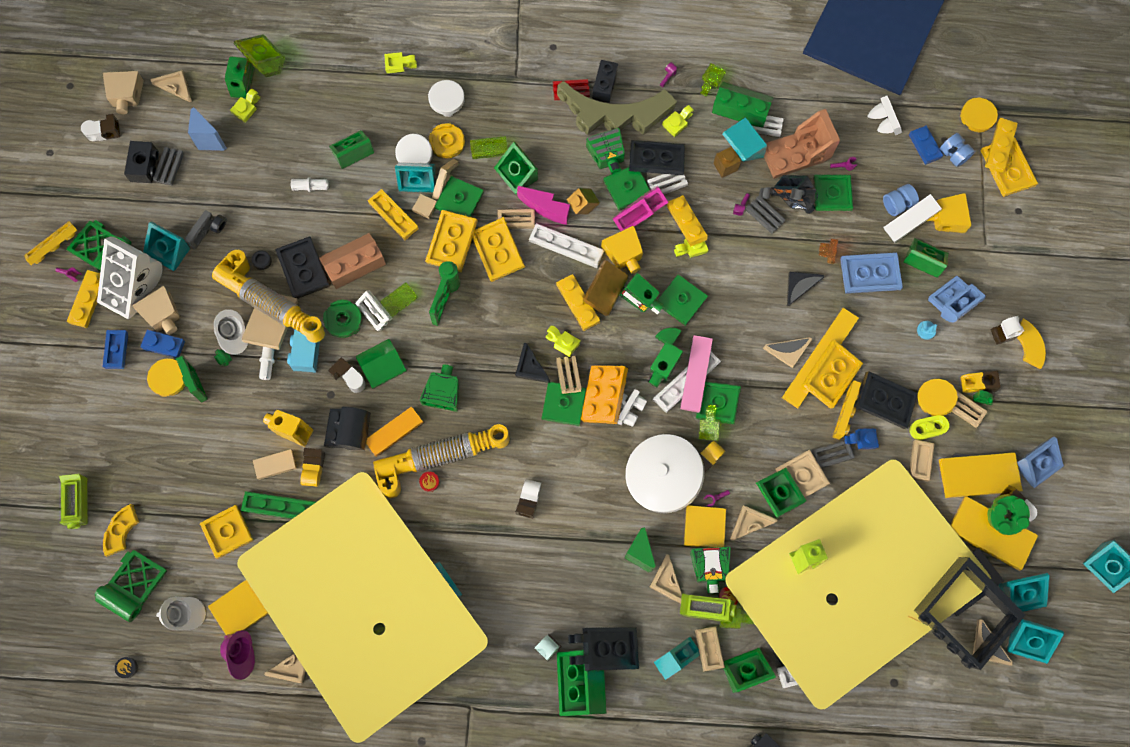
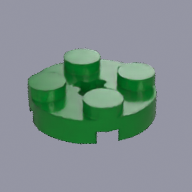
[323,300,362,338]
[987,494,1030,535]

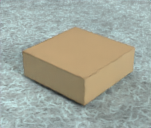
[412,194,437,219]

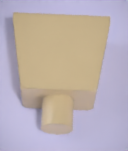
[103,71,144,114]
[132,286,180,335]

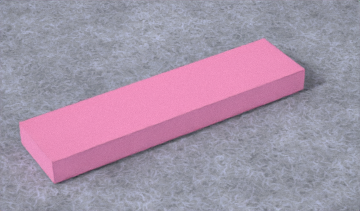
[680,335,712,413]

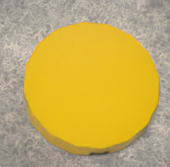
[960,98,998,132]
[429,123,465,158]
[147,359,185,397]
[917,379,958,416]

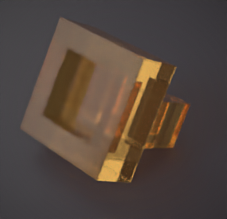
[819,239,838,264]

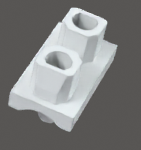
[618,389,647,427]

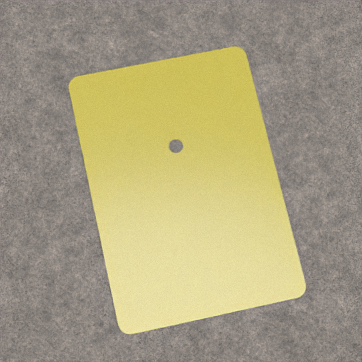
[726,460,991,709]
[237,472,488,743]

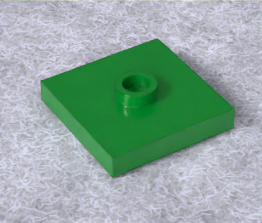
[603,167,650,211]
[813,175,853,211]
[435,176,484,217]
[658,275,708,326]
[176,356,207,403]
[542,382,586,426]
[696,382,741,425]

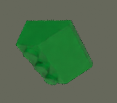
[712,82,774,128]
[557,650,607,716]

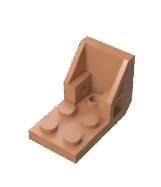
[764,109,840,179]

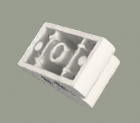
[97,236,162,319]

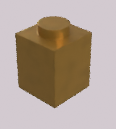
[713,146,741,178]
[567,188,600,214]

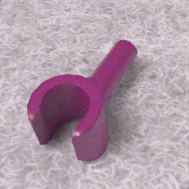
[660,62,677,87]
[830,157,857,171]
[733,193,750,216]
[55,267,82,282]
[704,490,730,507]

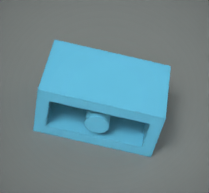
[287,329,320,372]

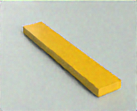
[782,308,859,408]

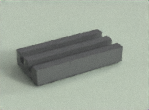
[153,147,184,186]
[745,196,785,234]
[184,210,215,250]
[811,440,855,469]

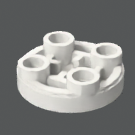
[428,80,465,117]
[396,134,433,164]

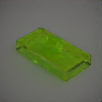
[470,136,508,159]
[379,282,418,317]

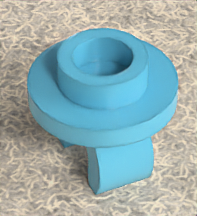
[917,321,937,340]

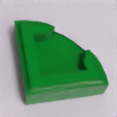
[655,328,681,345]
[973,390,994,405]

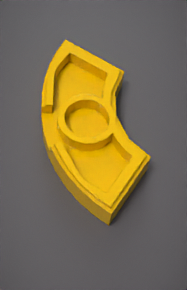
[1017,318,1046,369]
[103,504,139,557]

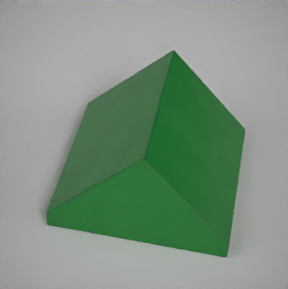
[329,130,374,169]
[494,142,538,194]
[903,238,949,278]
[355,339,407,389]
[756,468,807,517]
[624,527,656,573]
[723,648,776,693]

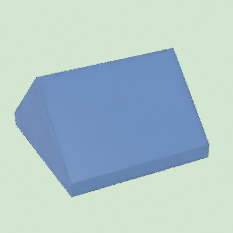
[188,107,227,151]
[1017,437,1064,488]

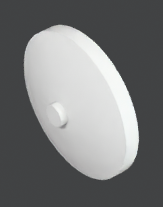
[626,434,704,513]

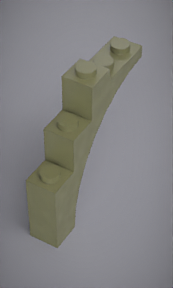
[557,81,677,135]

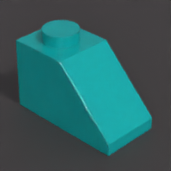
[654,637,700,680]

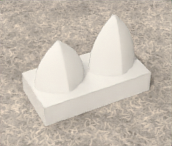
[867,96,902,135]

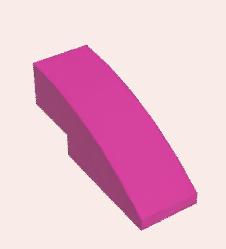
[612,185,669,231]
[517,186,570,225]

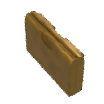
[583,260,629,316]

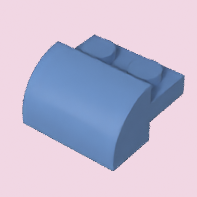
[928,276,986,322]

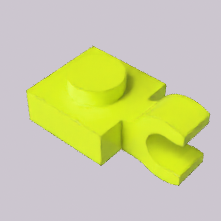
[384,52,417,73]
[230,89,260,123]
[662,105,693,137]
[674,239,708,258]
[546,325,581,357]

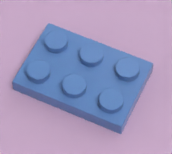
[840,253,903,293]

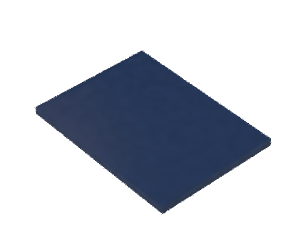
[802,0,944,95]

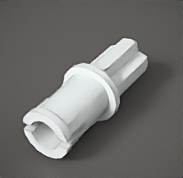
[291,177,329,192]
[259,347,275,380]

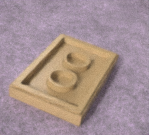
[242,295,298,350]

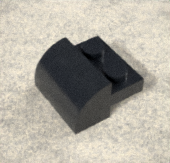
[324,406,371,450]

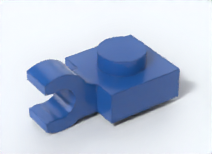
[844,429,879,449]

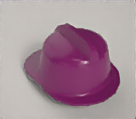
[220,630,255,680]

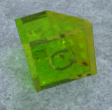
[233,34,285,77]

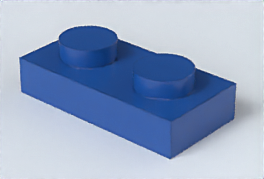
[909,125,943,165]
[102,330,128,369]
[140,330,185,358]

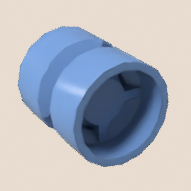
[940,133,976,167]
[883,184,919,216]

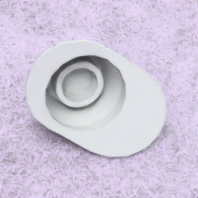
[214,310,248,355]
[156,597,206,630]

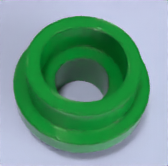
[214,349,232,367]

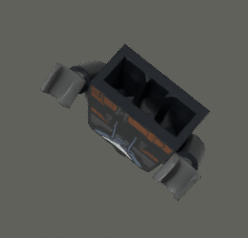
[759,175,818,214]

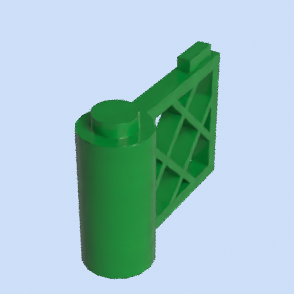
[66,220,132,272]
[429,261,460,326]
[95,550,167,622]

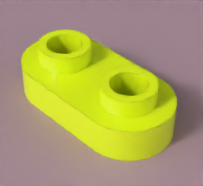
[909,415,949,440]

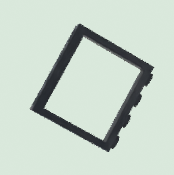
[914,557,1025,670]

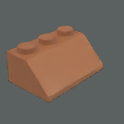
[319,233,386,289]

